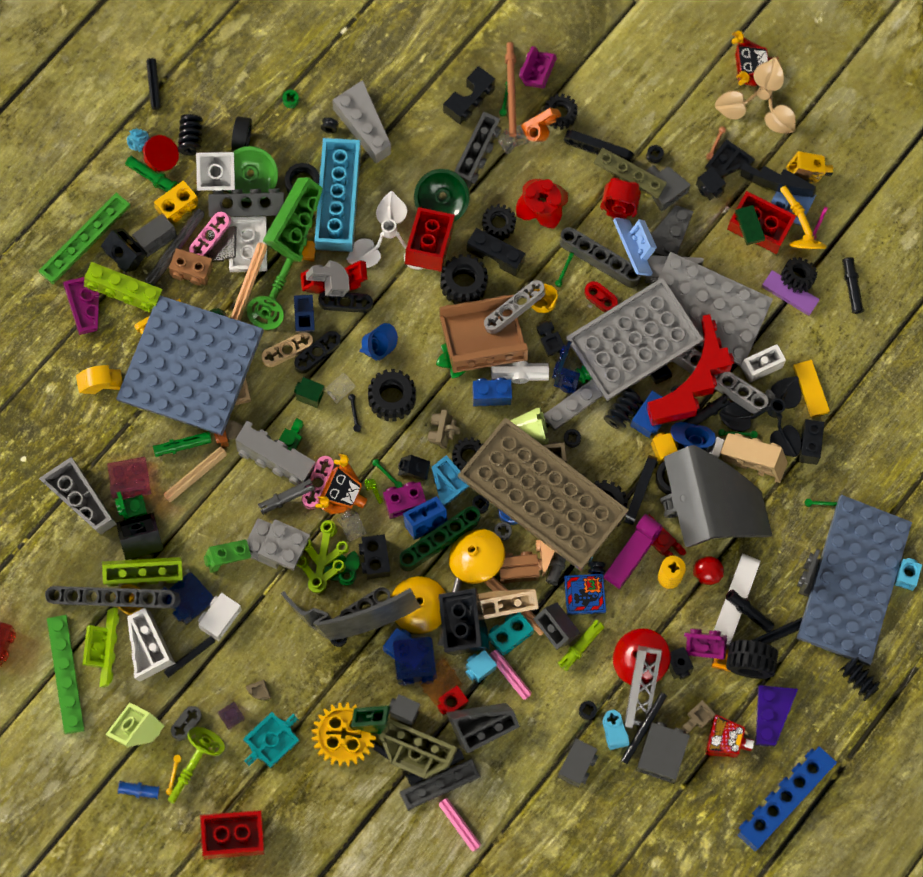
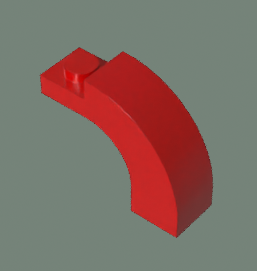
[301,260,367,294]

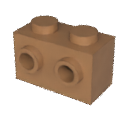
[169,248,213,286]

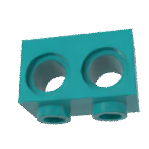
[488,612,534,657]

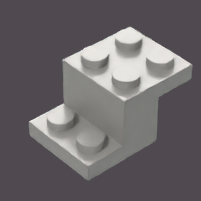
[247,518,310,571]

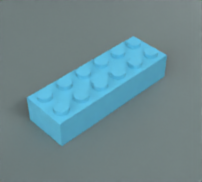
[314,138,361,252]

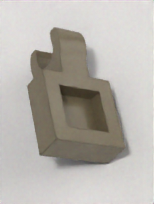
[682,700,716,734]

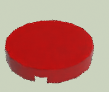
[143,135,179,172]

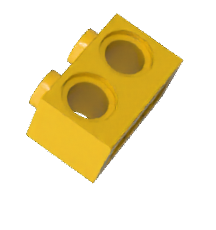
[154,180,198,223]

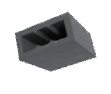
[636,722,690,784]

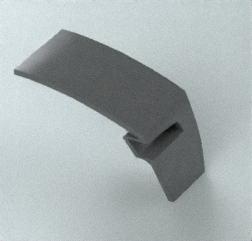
[281,587,421,641]

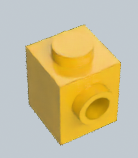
[651,432,679,465]

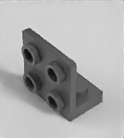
[797,549,820,597]

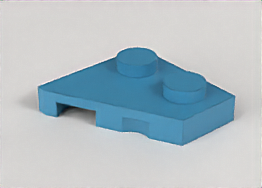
[432,455,470,507]

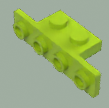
[83,607,119,688]

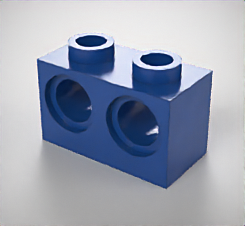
[403,496,448,540]

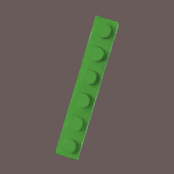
[39,193,131,285]
[47,615,85,734]

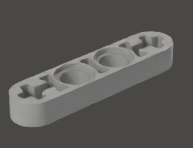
[484,280,546,334]

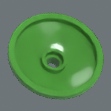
[227,146,278,202]

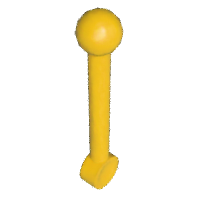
[166,755,181,796]

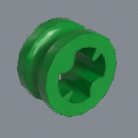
[282,90,299,109]
[575,365,592,384]

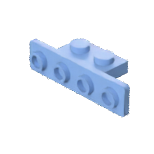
[613,217,657,276]

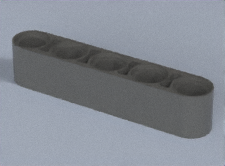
[560,227,641,288]

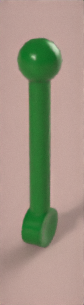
[499,81,508,117]
[555,252,574,287]
[718,429,758,439]
[372,459,402,488]
[804,499,837,507]

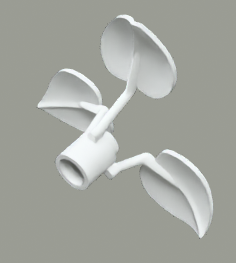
[347,191,424,270]

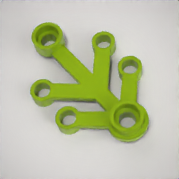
[297,520,349,593]

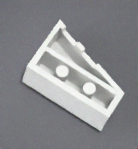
[127,608,175,682]

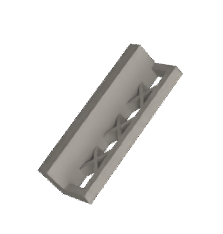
[624,646,662,728]

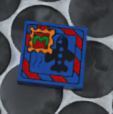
[564,574,606,615]

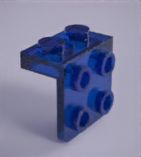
[552,341,580,393]
[161,572,214,625]
[393,636,438,687]

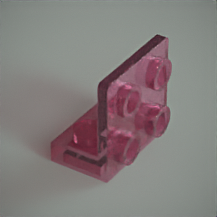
[107,457,152,501]

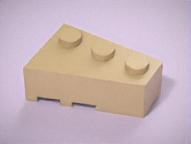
[720,433,788,483]

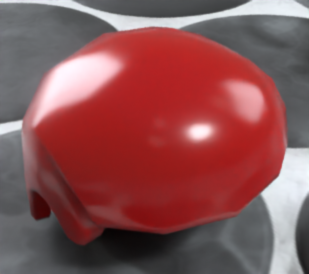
[693,556,724,586]

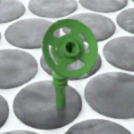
[247,257,294,330]

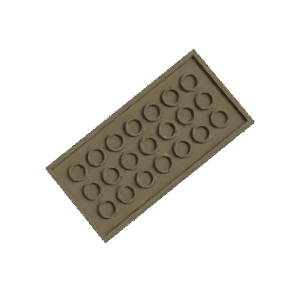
[457,417,629,571]

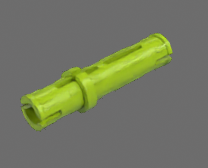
[558,620,605,671]

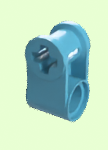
[602,710,629,750]

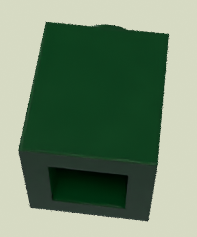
[294,377,325,408]

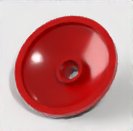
[613,628,671,687]

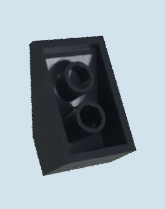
[439,588,490,655]

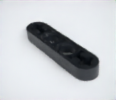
[564,130,634,163]
[624,455,658,525]

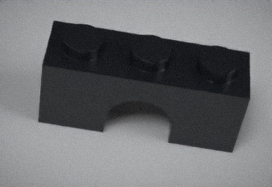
[443,66,495,125]
[467,228,526,277]

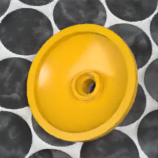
[449,529,505,584]
[392,576,446,634]

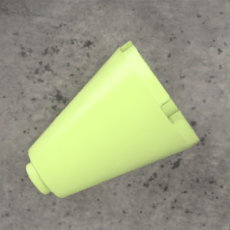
[510,407,549,445]

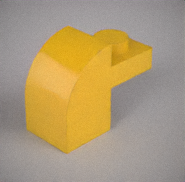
[76,365,123,394]

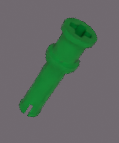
[125,155,178,192]

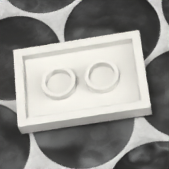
[229,216,267,272]

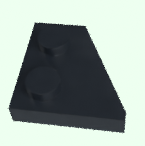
[704,139,755,178]

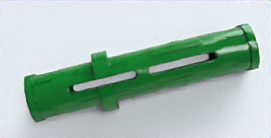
[153,431,212,457]

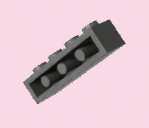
[454,112,502,189]

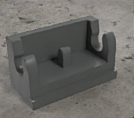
[132,214,177,258]

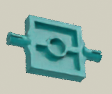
[243,712,300,769]

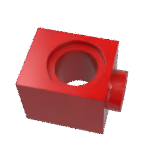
[437,685,469,717]

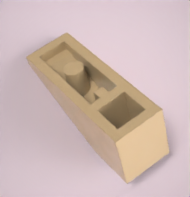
[478,589,539,619]

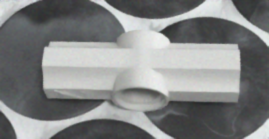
[491,361,549,384]

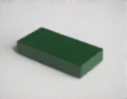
[735,205,765,246]

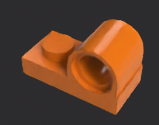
[521,108,561,142]

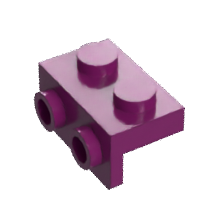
[519,46,557,88]
[684,628,727,659]

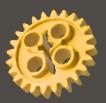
[312,702,376,768]

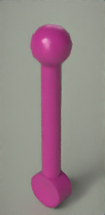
[813,207,828,240]

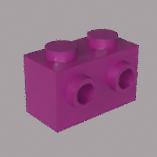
[383,481,426,519]

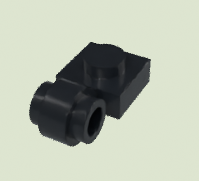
[536,320,566,357]

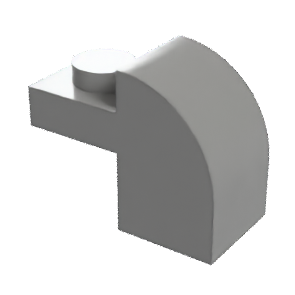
[306,261,350,297]

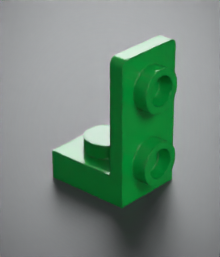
[115,491,147,520]

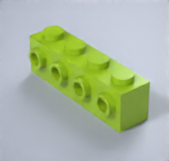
[84,262,163,312]
[102,557,183,587]

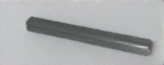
[146,208,205,286]

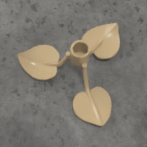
[715,57,796,134]

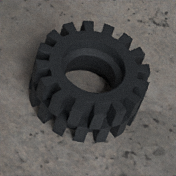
[544,94,578,130]
[482,204,516,241]
[781,257,818,293]
[452,437,483,470]

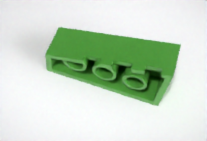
[263,178,323,262]

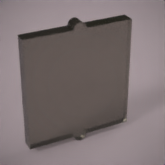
[208,226,237,262]

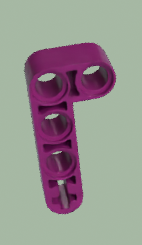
[603,514,663,589]

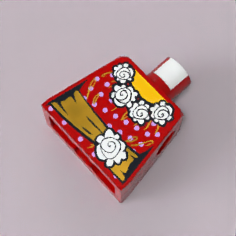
[705,715,754,758]

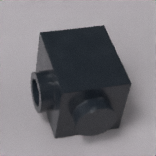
[696,167,726,201]
[669,647,694,680]

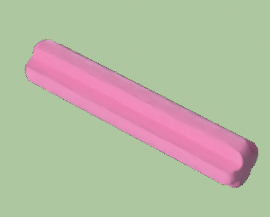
[489,649,532,700]
[439,798,481,851]

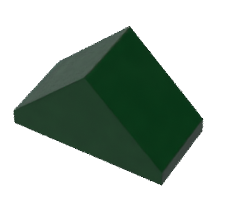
[351,705,390,734]

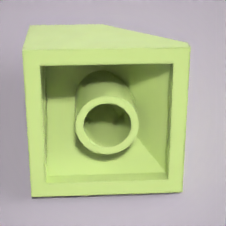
[106,703,165,747]

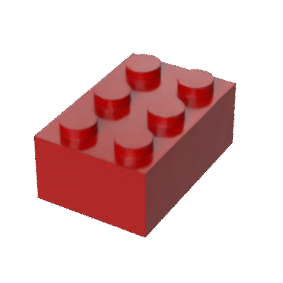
[727,191,796,254]
[405,207,455,272]
[200,810,265,859]

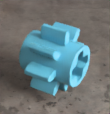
[127,128,150,152]

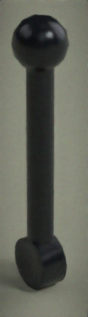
[348,394,361,432]

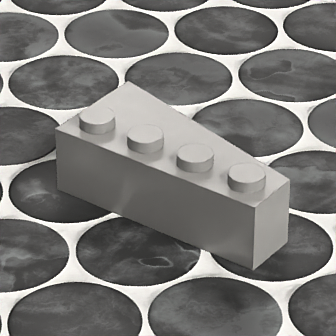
[333,80,391,164]
[235,421,315,485]
[39,457,116,535]

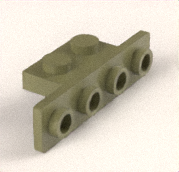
[594,148,667,198]

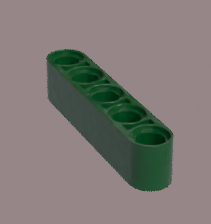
[399,506,480,572]

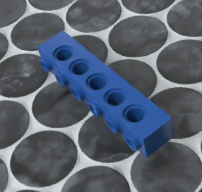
[737,746,837,852]

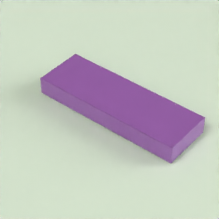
[762,270,820,316]

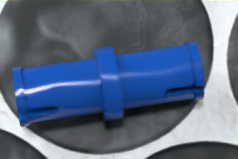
[118,781,160,800]

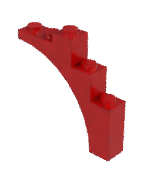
[647,314,734,426]

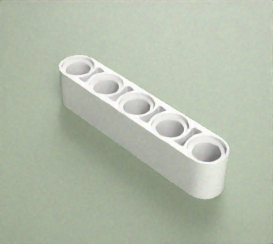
[714,553,761,647]

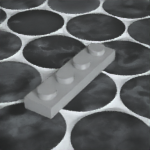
[544,379,603,431]

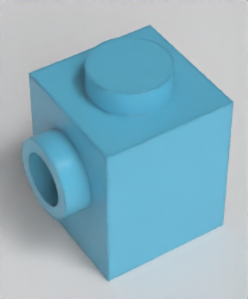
[465,650,497,683]

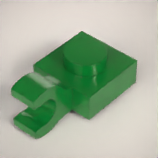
[279,418,304,451]

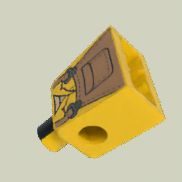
[787,151,833,183]

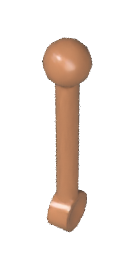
[706,126,726,160]

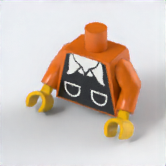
[315,454,367,514]

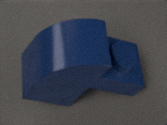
[294,294,315,333]

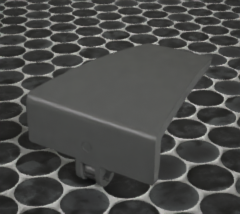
[660,445,772,548]

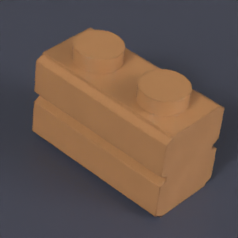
[499,551,539,584]

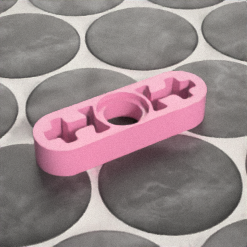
[189,212,231,256]
[302,456,334,510]

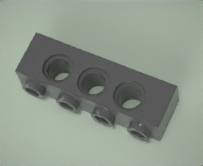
[208,188,284,217]

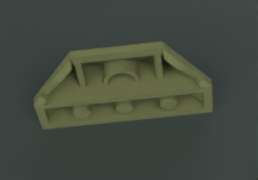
[380,718,458,779]

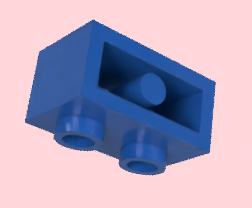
[472,378,512,406]

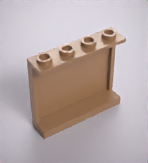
[439,295,528,373]

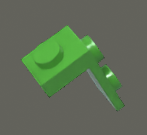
[204,539,251,573]

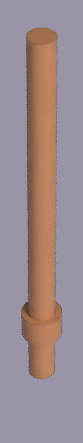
[505,42,517,137]

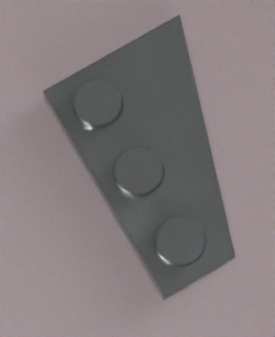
[651,205,693,256]

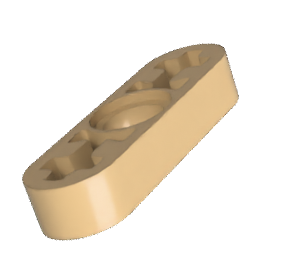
[262,332,313,367]

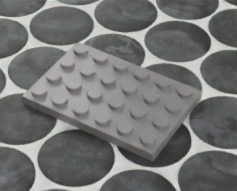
[658,252,773,367]
[566,277,704,401]

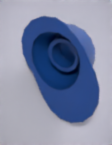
[359,323,398,361]
[670,422,716,450]

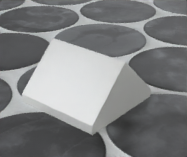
[196,152,235,191]

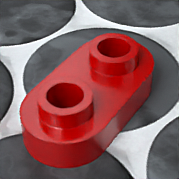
[584,281,618,312]

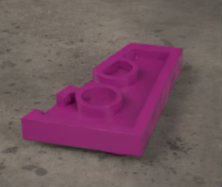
[63,277,99,335]

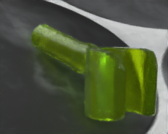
[364,479,383,504]

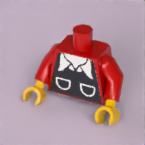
[732,30,778,87]

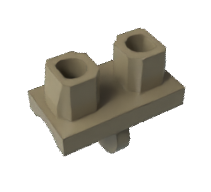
[428,410,461,449]

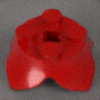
[516,179,568,229]

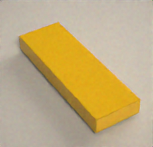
[793,360,830,418]

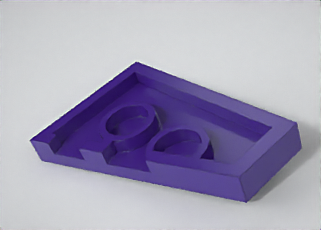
[755,685,798,747]

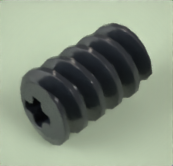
[178,114,203,156]
[604,388,643,429]
[838,657,881,701]

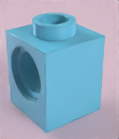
[894,558,922,591]

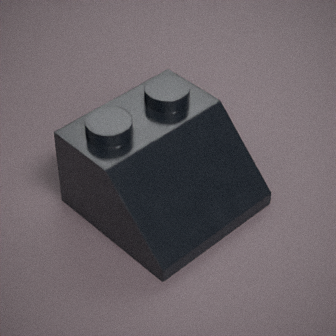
[116,512,164,560]

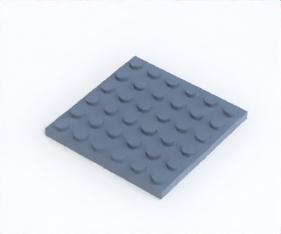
[116,296,264,436]

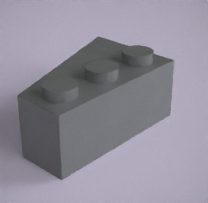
[446,703,520,754]

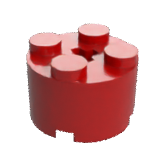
[600,178,641,219]

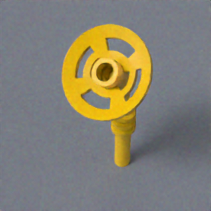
[780,186,827,249]

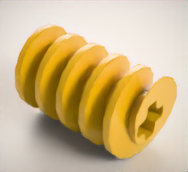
[657,556,686,589]

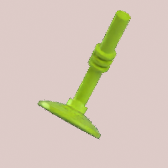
[168,727,225,804]

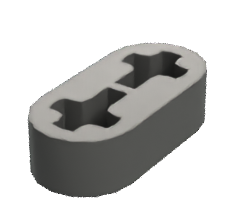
[171,706,202,741]

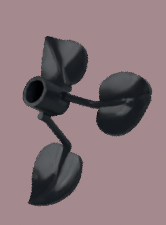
[719,376,801,457]

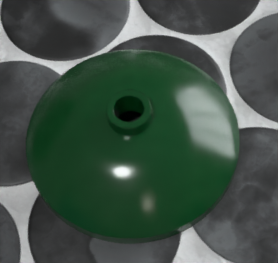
[414,169,470,222]

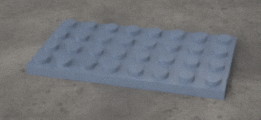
[796,495,912,666]

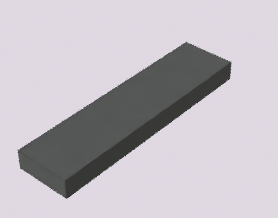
[399,759,480,811]

